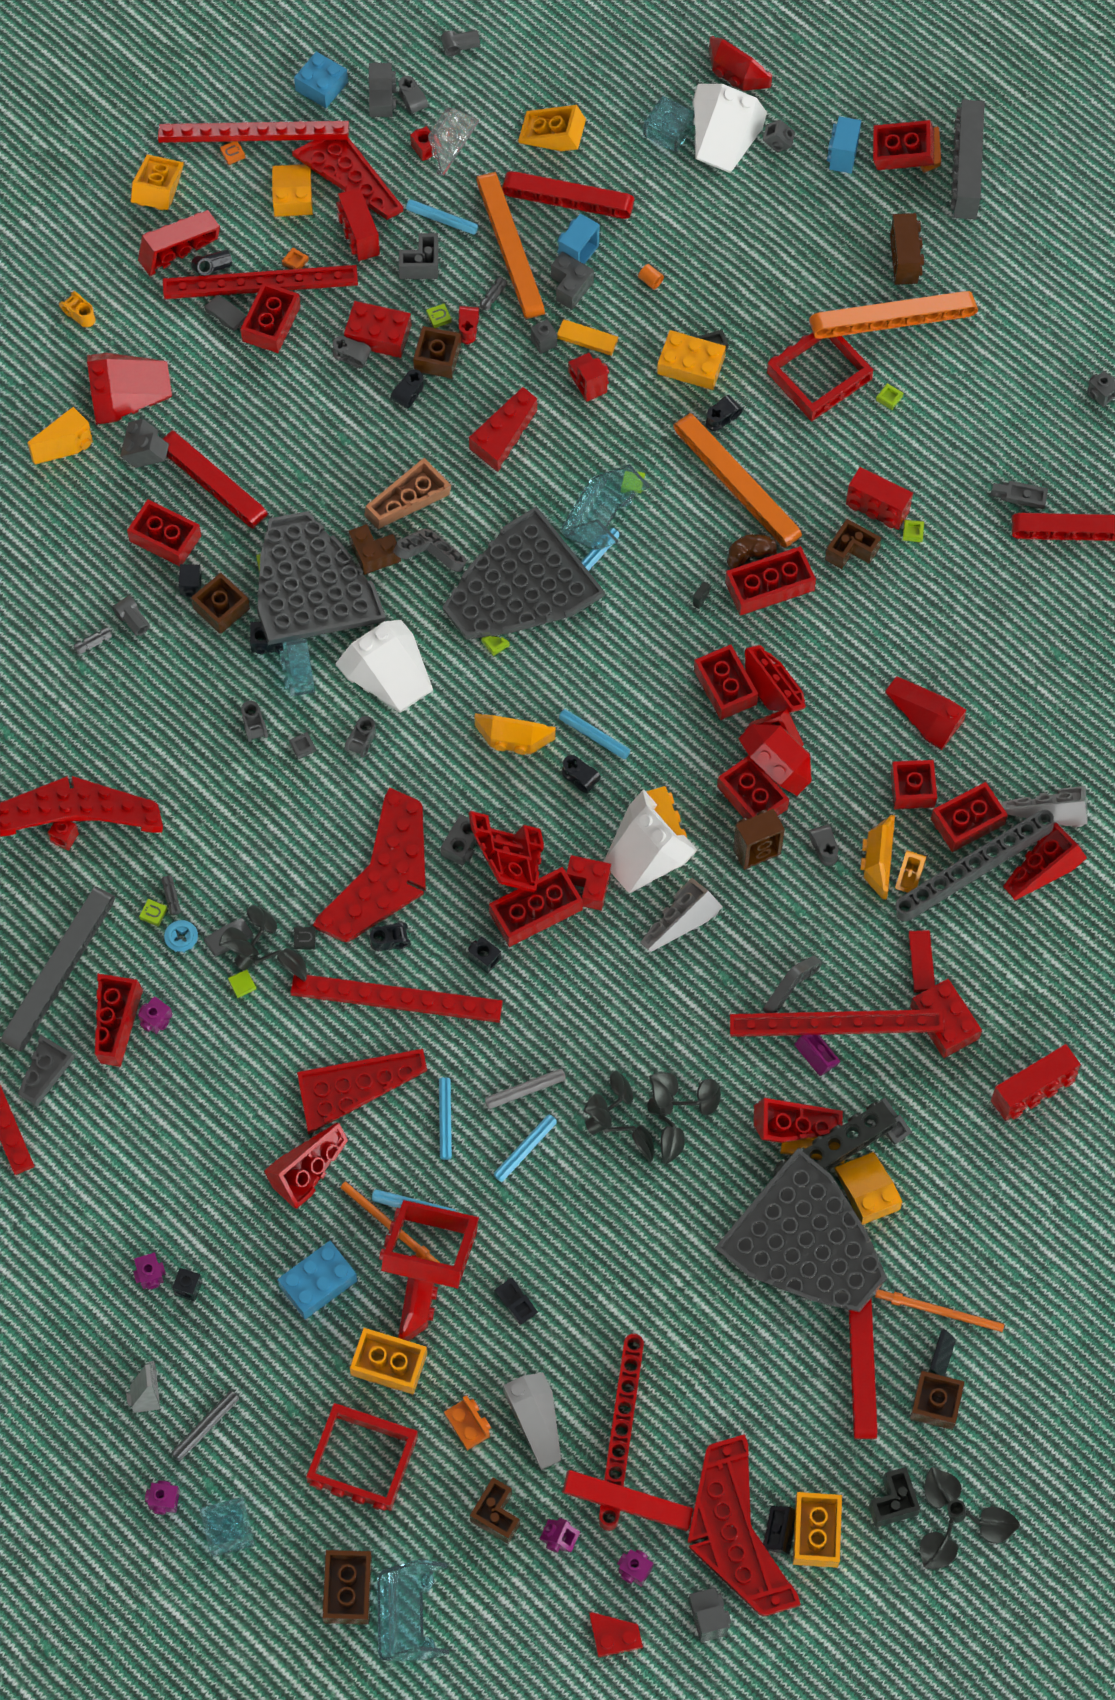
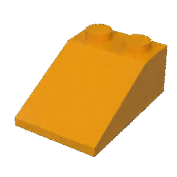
[518,105,586,151]
[131,154,184,210]
[272,164,313,217]
[27,407,93,464]
[834,1152,903,1225]

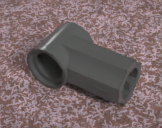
[441,30,480,56]
[112,595,150,636]

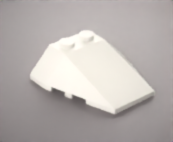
[692,84,767,173]
[336,620,433,713]
[604,790,697,893]

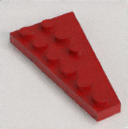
[292,138,403,220]
[297,1049,427,1135]

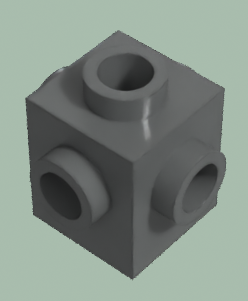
[763,119,795,152]
[1087,371,1115,407]

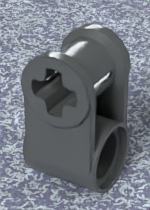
[399,76,428,114]
[333,336,371,368]
[241,700,268,742]
[344,716,376,758]
[808,824,839,866]

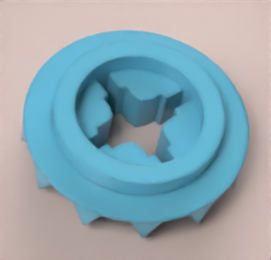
[164,920,198,953]

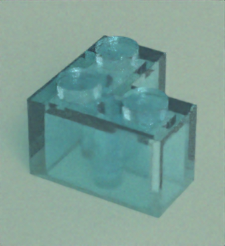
[279,639,315,697]

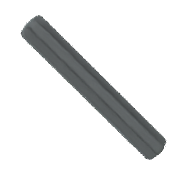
[171,1390,239,1461]

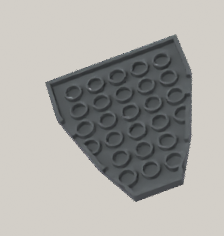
[443,506,605,640]
[257,511,386,645]
[715,1148,888,1312]

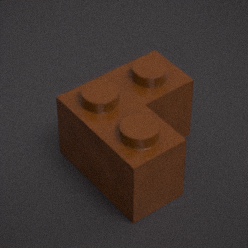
[825,519,881,569]
[348,524,401,575]
[470,1478,520,1544]

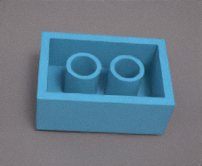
[277,1241,357,1320]

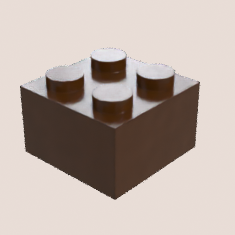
[413,326,461,379]
[191,572,250,634]
[910,1371,965,1430]

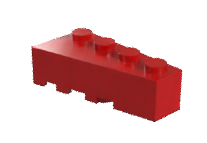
[469,387,537,472]

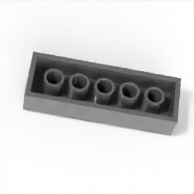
[950,100,985,220]

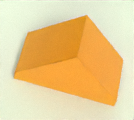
[895,850,927,893]

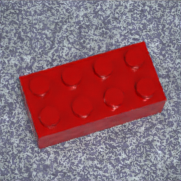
[725,546,816,616]
[489,867,583,947]
[991,1044,1081,1121]

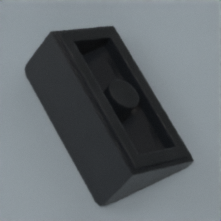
[928,1329,956,1376]
[763,1506,795,1555]

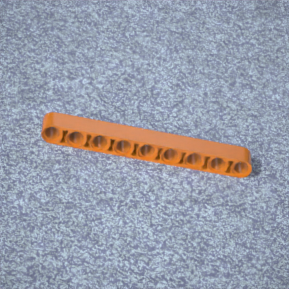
[476,172,545,319]
[809,291,978,339]
[673,413,802,548]

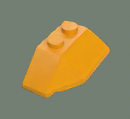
[474,713,556,755]
[860,815,895,899]

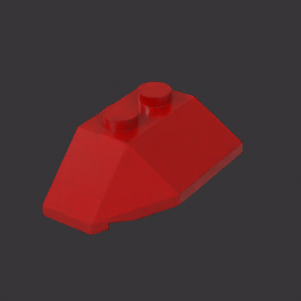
[709,36,772,91]
[745,645,806,713]
[738,724,812,796]
[398,1255,438,1341]

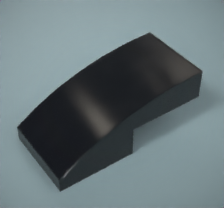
[493,1278,538,1325]

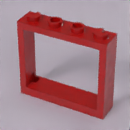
[767,332,873,422]
[379,1200,479,1289]
[306,1403,418,1511]

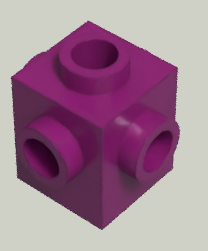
[138,996,173,1034]
[133,1252,166,1289]
[145,1480,180,1515]
[540,1518,580,1553]
[617,1549,654,1587]

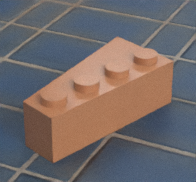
[364,458,451,529]

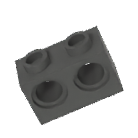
[441,814,477,866]

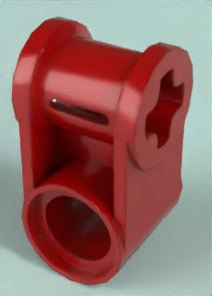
[458,306,479,344]

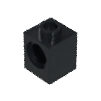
[179,564,202,597]
[468,937,502,974]
[172,1268,203,1302]

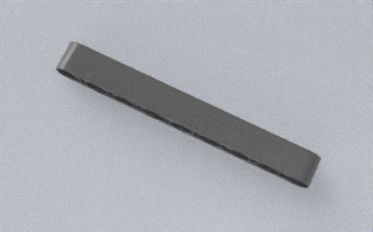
[896,810,1054,922]
[1,886,115,1052]

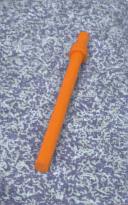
[340,1181,440,1263]
[875,1289,1005,1332]

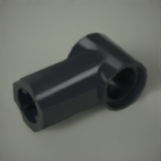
[191,249,232,275]

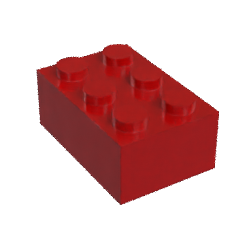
[873,120,934,170]
[336,187,380,261]
[240,282,301,353]
[344,301,412,358]
[846,467,913,530]
[127,499,201,566]
[694,644,758,720]
[717,755,789,819]
[931,782,1008,852]
[910,978,982,1059]

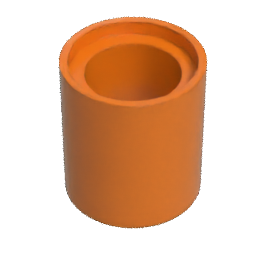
[638,264,664,290]

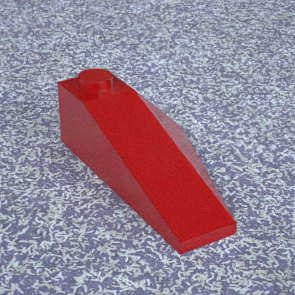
[885,676,967,750]
[1003,822,1087,900]
[753,1098,843,1143]
[264,1123,348,1209]

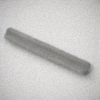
[485,1069,566,1109]

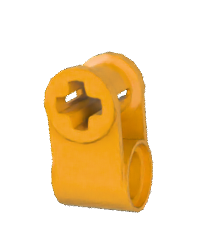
[59,291,96,327]

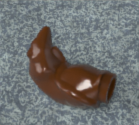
[727,534,777,570]

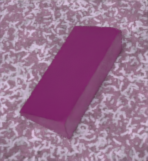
[795,1035,841,1076]

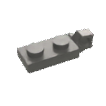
[991,481,1048,509]

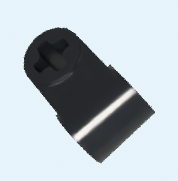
[390,369,424,409]
[706,395,743,431]
[562,755,601,794]
[370,922,411,951]

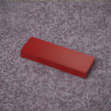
[908,930,935,992]

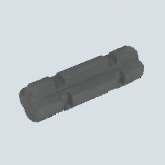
[480,277,507,311]
[74,627,112,654]
[161,875,181,915]

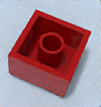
[890,760,937,809]

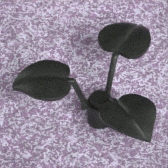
[219,905,307,981]
[583,1071,654,1163]
[647,1072,721,1164]
[920,1467,1020,1570]

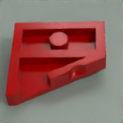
[589,1612,643,1657]

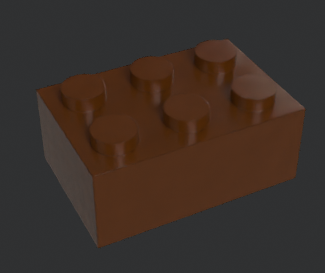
[890,213,924,285]
[733,808,785,870]
[322,1550,372,1625]

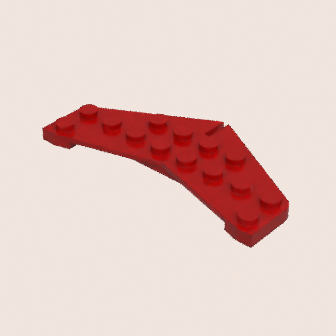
[0,776,163,836]
[313,787,426,942]
[687,1434,801,1616]

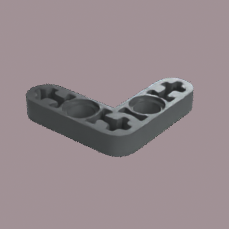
[394,529,467,572]
[763,955,823,1013]

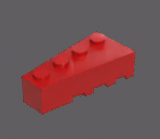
[138,210,220,276]
[95,973,143,1067]

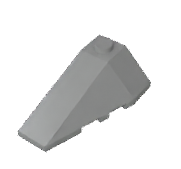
[1002,786,1088,827]
[640,878,723,952]
[126,1361,160,1413]
[503,1372,561,1470]

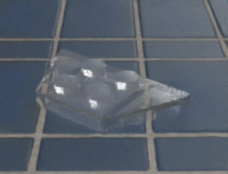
[428,107,479,176]

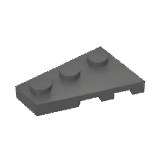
[18,1034,75,1108]

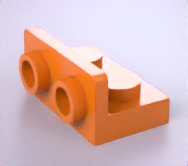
[444,1395,491,1451]

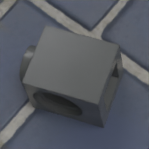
[531,319,557,354]

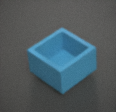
[294,51,348,108]
[827,116,861,174]
[557,214,600,264]

